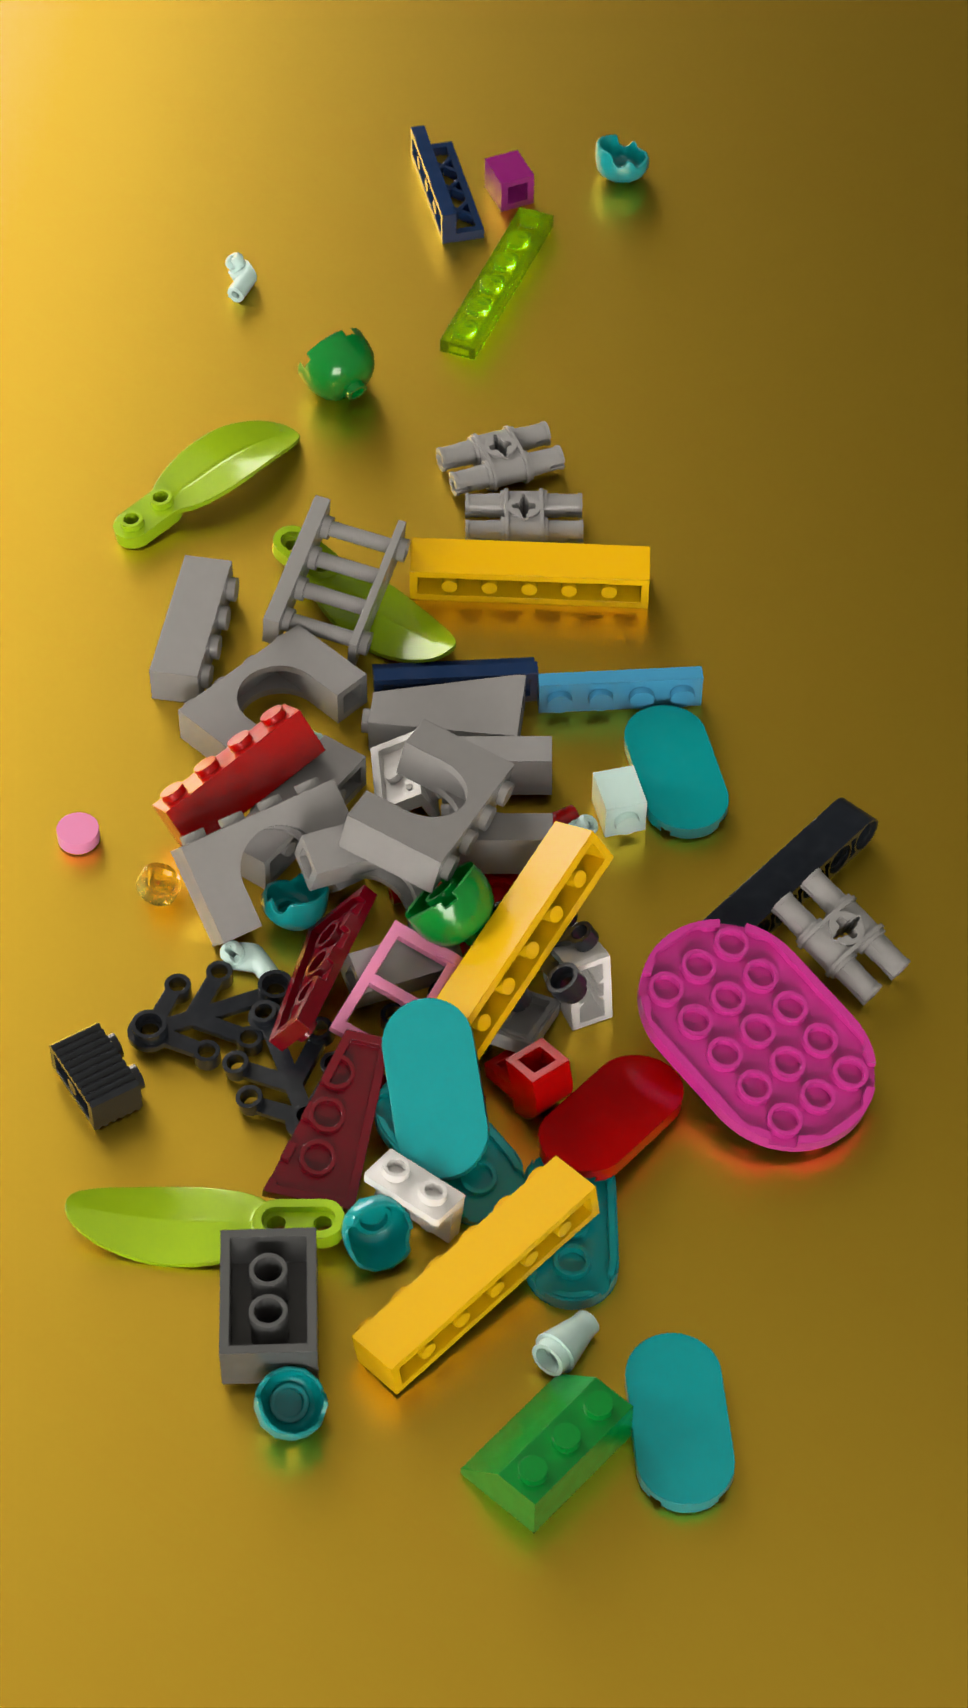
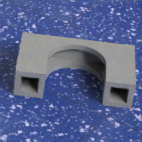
[178,624,367,758]
[338,719,515,894]
[441,736,553,874]
[170,776,363,946]
[294,824,462,1009]

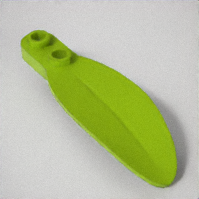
[113,421,300,549]
[273,525,456,663]
[65,1187,345,1268]

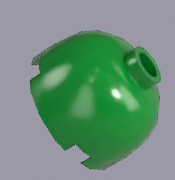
[298,328,375,401]
[405,861,494,947]

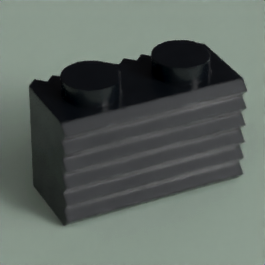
[49,1022,145,1130]

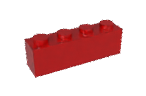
[152,704,325,846]

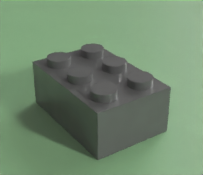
[219,1227,319,1384]

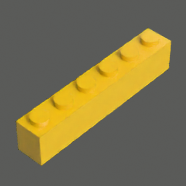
[409,537,650,608]
[436,821,614,1061]
[351,1156,600,1395]

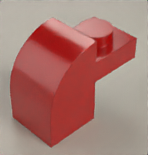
[484,1038,573,1119]

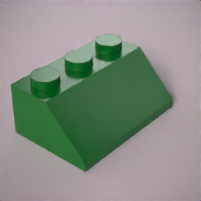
[460,1374,634,1533]

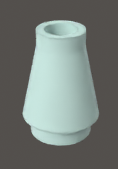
[532,1310,599,1376]

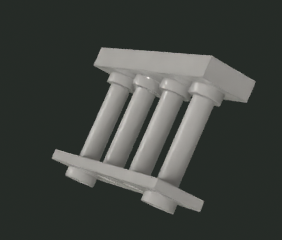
[262,495,410,666]

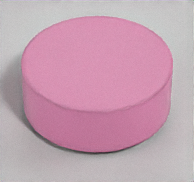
[56,812,100,854]

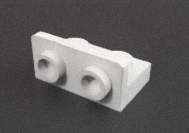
[370,731,442,817]
[364,1149,466,1243]

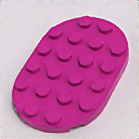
[637,919,876,1152]

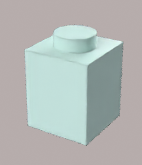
[591,765,647,837]

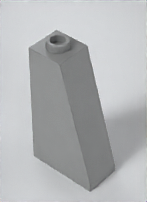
[361,675,526,750]

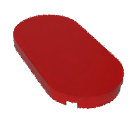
[538,1055,684,1182]

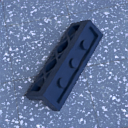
[411,125,484,244]
[372,657,539,702]

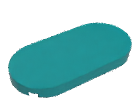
[624,705,729,839]
[382,998,490,1181]
[374,1082,524,1226]
[524,1157,619,1310]
[625,1333,735,1513]

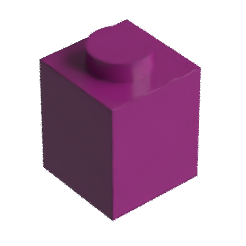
[485,150,534,212]

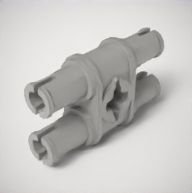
[436,421,565,496]
[465,488,584,544]
[771,868,911,1005]

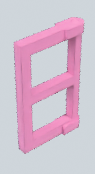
[329,920,463,1038]

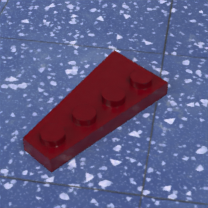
[269,884,377,1051]
[262,1029,385,1214]

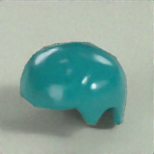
[595,134,649,183]
[261,873,330,931]
[341,1194,413,1272]
[254,1366,328,1441]

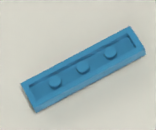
[537,666,704,713]

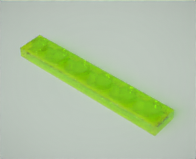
[440,207,553,360]

